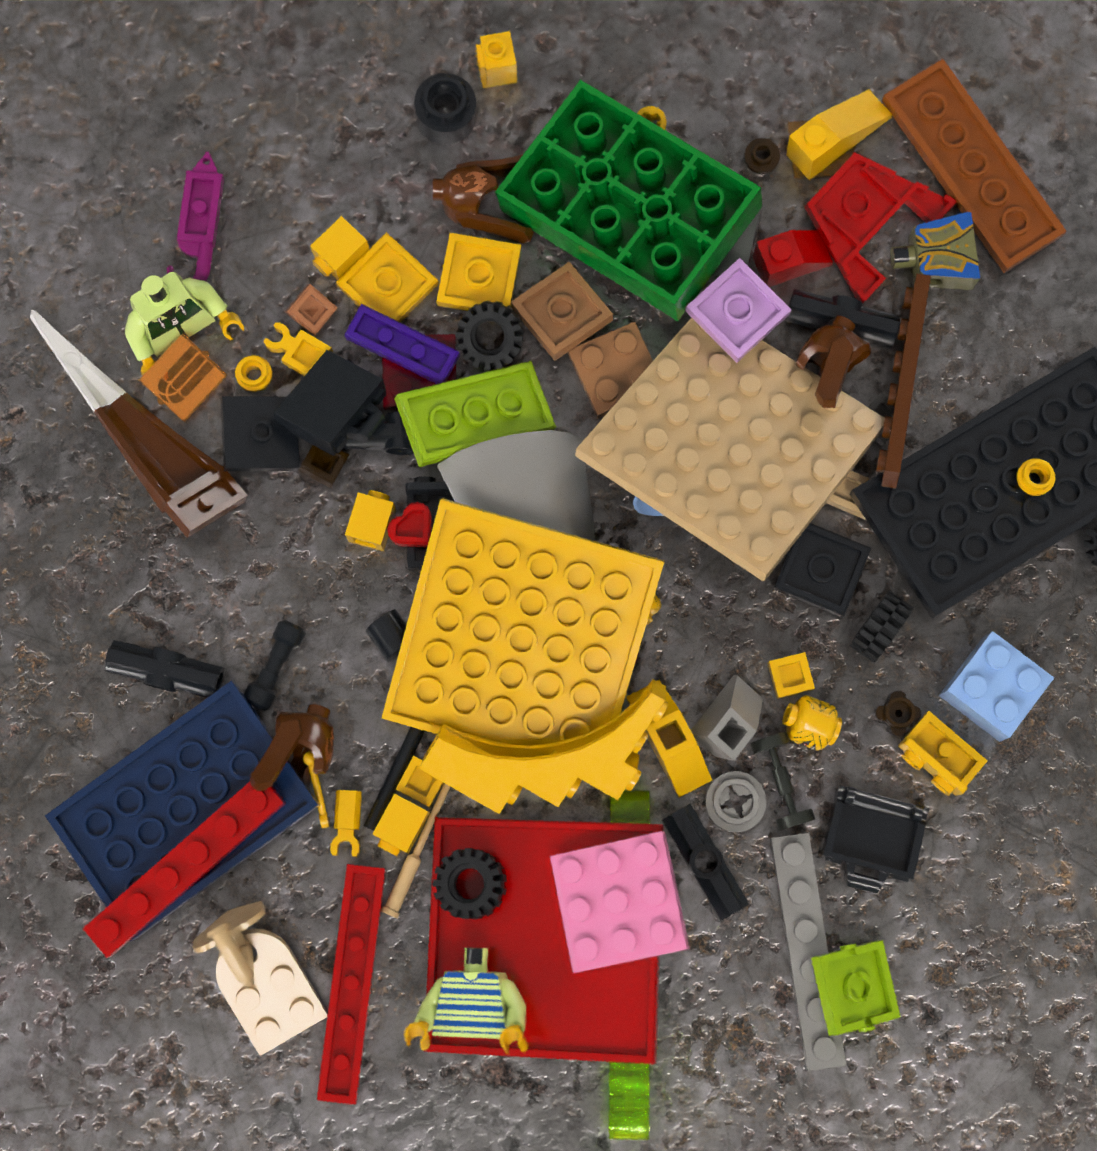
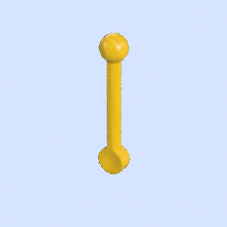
[303,751,330,829]

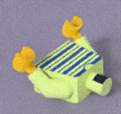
[404,948,528,1054]

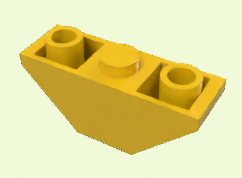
[626,680,712,798]

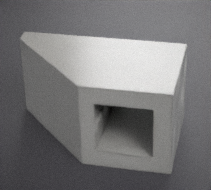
[691,675,763,761]

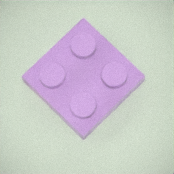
[685,258,792,363]

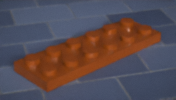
[881,59,1067,273]

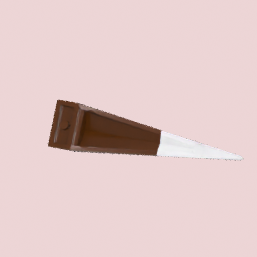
[30,310,248,538]

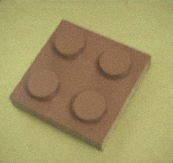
[511,262,613,361]
[568,322,653,419]

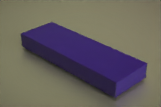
[344,304,460,384]

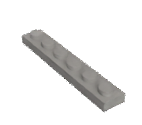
[770,833,847,1071]

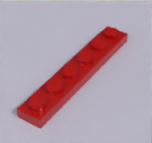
[82,782,286,958]
[317,864,386,1105]

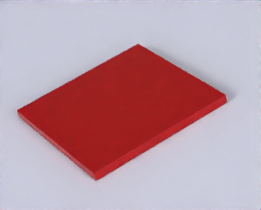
[423,817,664,1064]

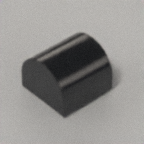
[366,609,407,662]

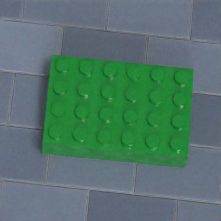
[495,80,762,321]

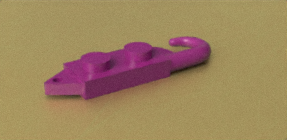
[167,152,225,282]

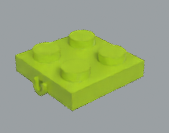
[811,940,901,1036]

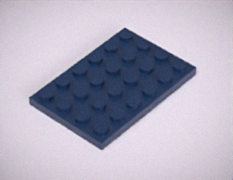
[45,681,320,942]

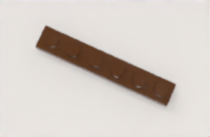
[876,273,931,489]

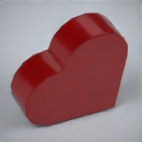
[387,502,432,547]

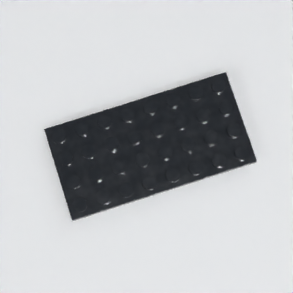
[849,346,1097,619]

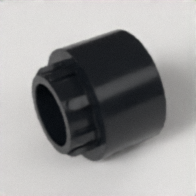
[414,73,477,145]

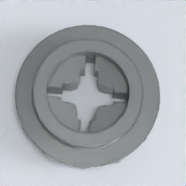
[705,771,766,832]

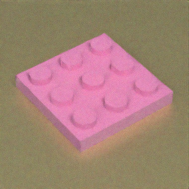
[550,831,690,973]

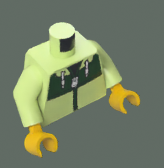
[125,272,244,380]

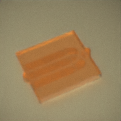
[138,333,227,422]

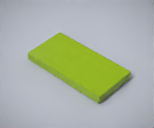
[394,361,557,467]

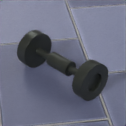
[750,732,815,831]

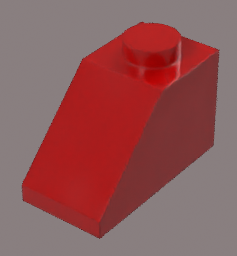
[752,230,833,287]

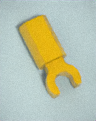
[330,790,362,857]

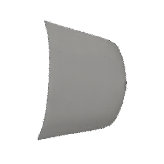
[437,430,595,541]

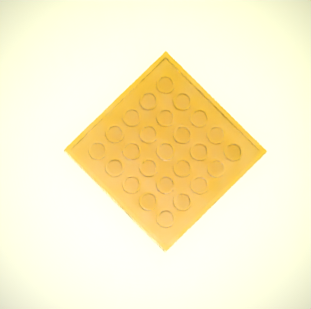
[382,498,664,746]

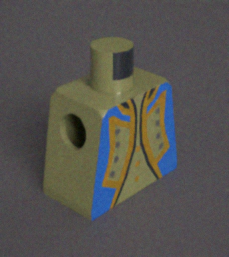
[890,212,980,290]

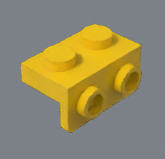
[898,711,988,796]

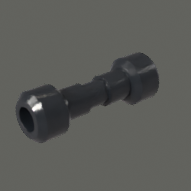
[244,620,306,711]

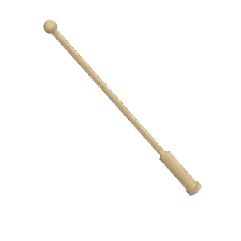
[381,783,451,919]

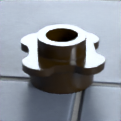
[876,691,921,736]

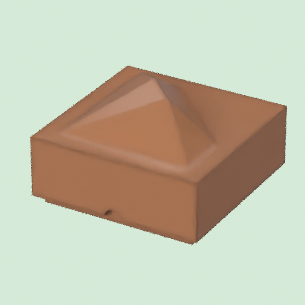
[285,284,337,336]

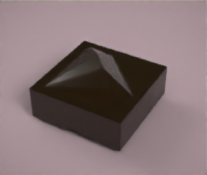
[299,445,350,488]

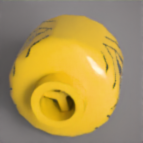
[782,695,842,751]

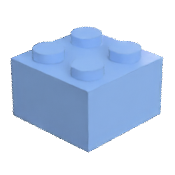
[939,631,1054,742]

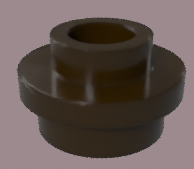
[744,138,780,174]

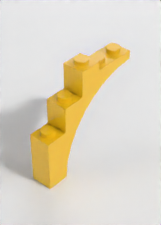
[419,679,668,814]

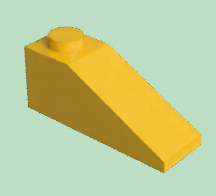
[786,89,892,180]

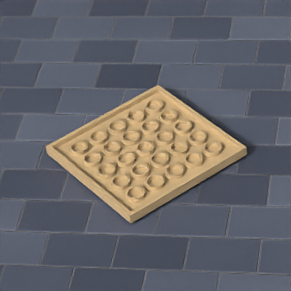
[575,317,885,582]

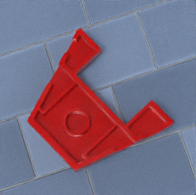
[804,153,957,303]

